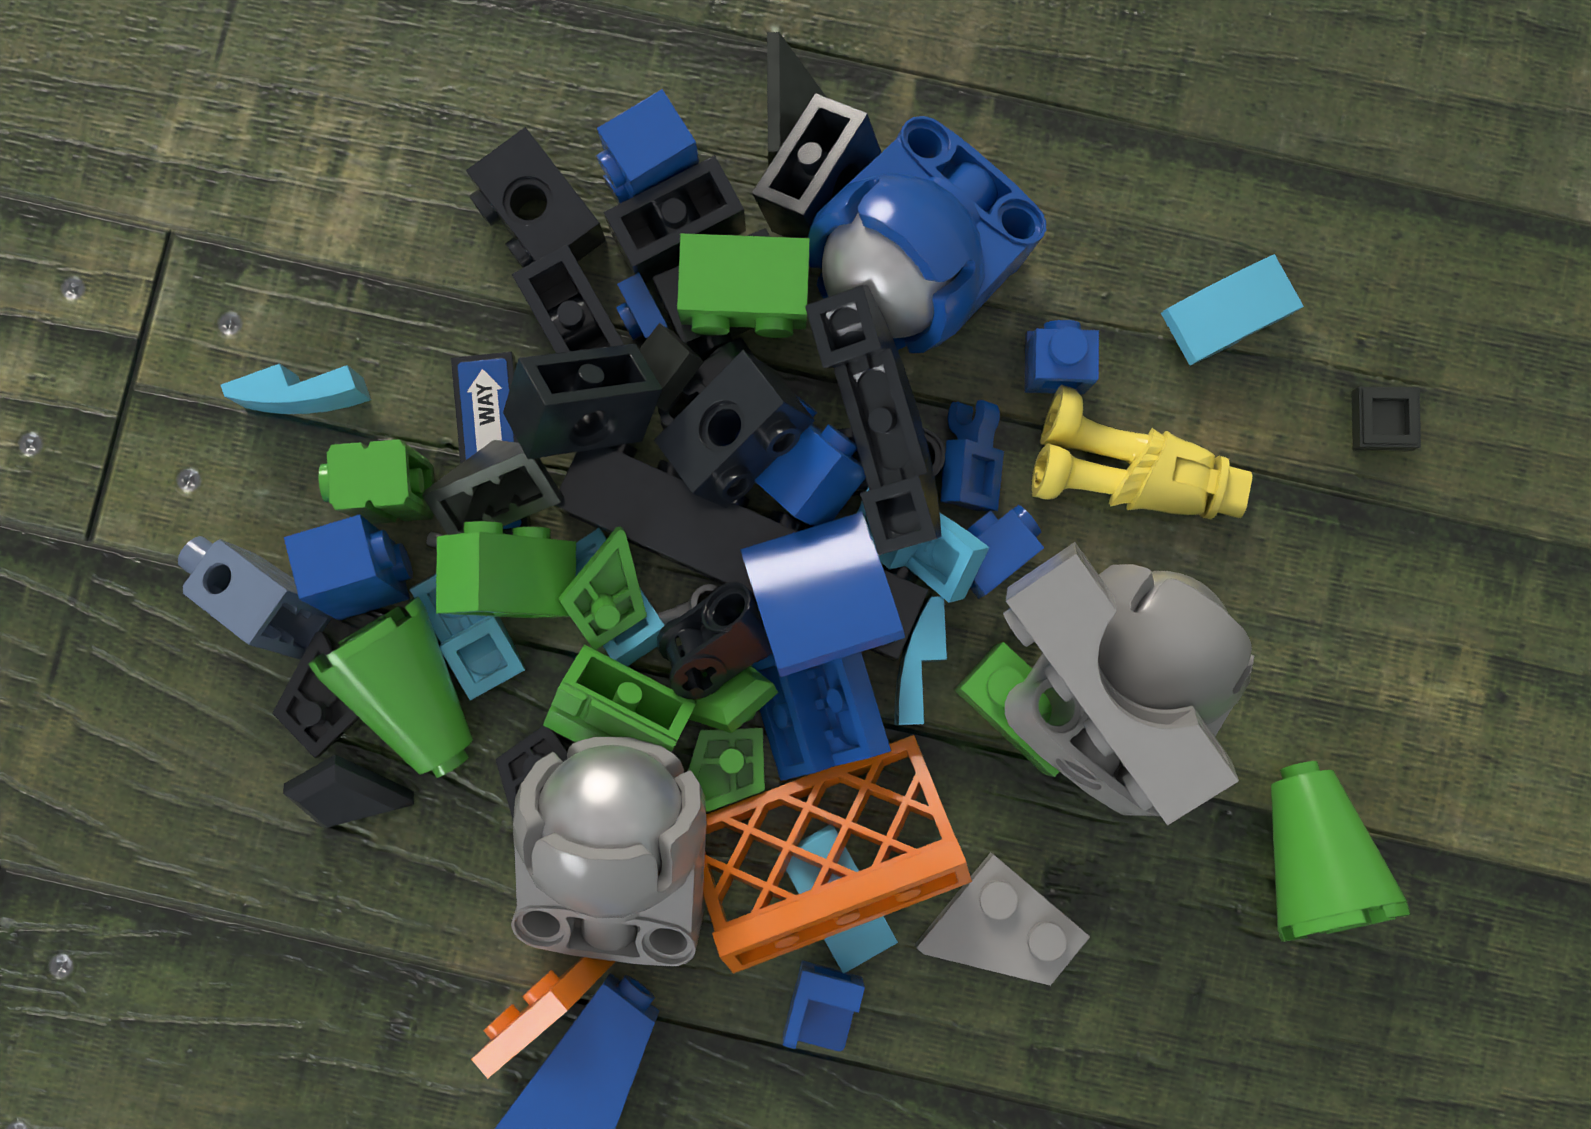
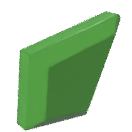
[559,526,647,650]
[672,666,778,733]
[688,728,765,813]

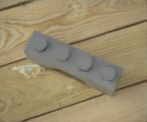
[1003,542,1239,825]

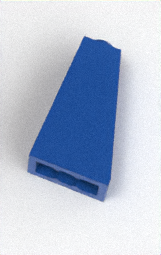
[494,973,659,1129]

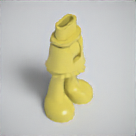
[1032,385,1252,520]

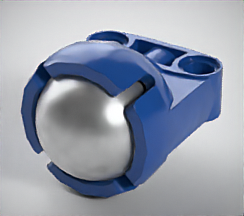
[808,116,1046,353]

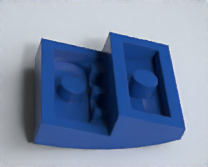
[740,512,905,677]
[751,652,891,781]

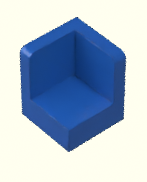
[783,961,865,1051]

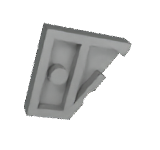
[914,852,1090,986]

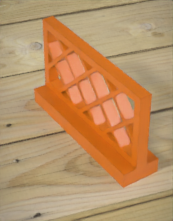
[703,735,972,974]

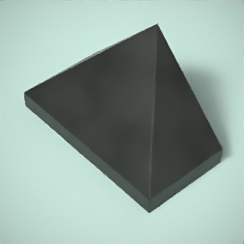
[767,32,826,167]
[422,440,564,535]

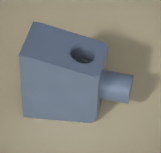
[178,536,333,660]

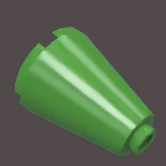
[308,597,473,778]
[1271,761,1411,942]

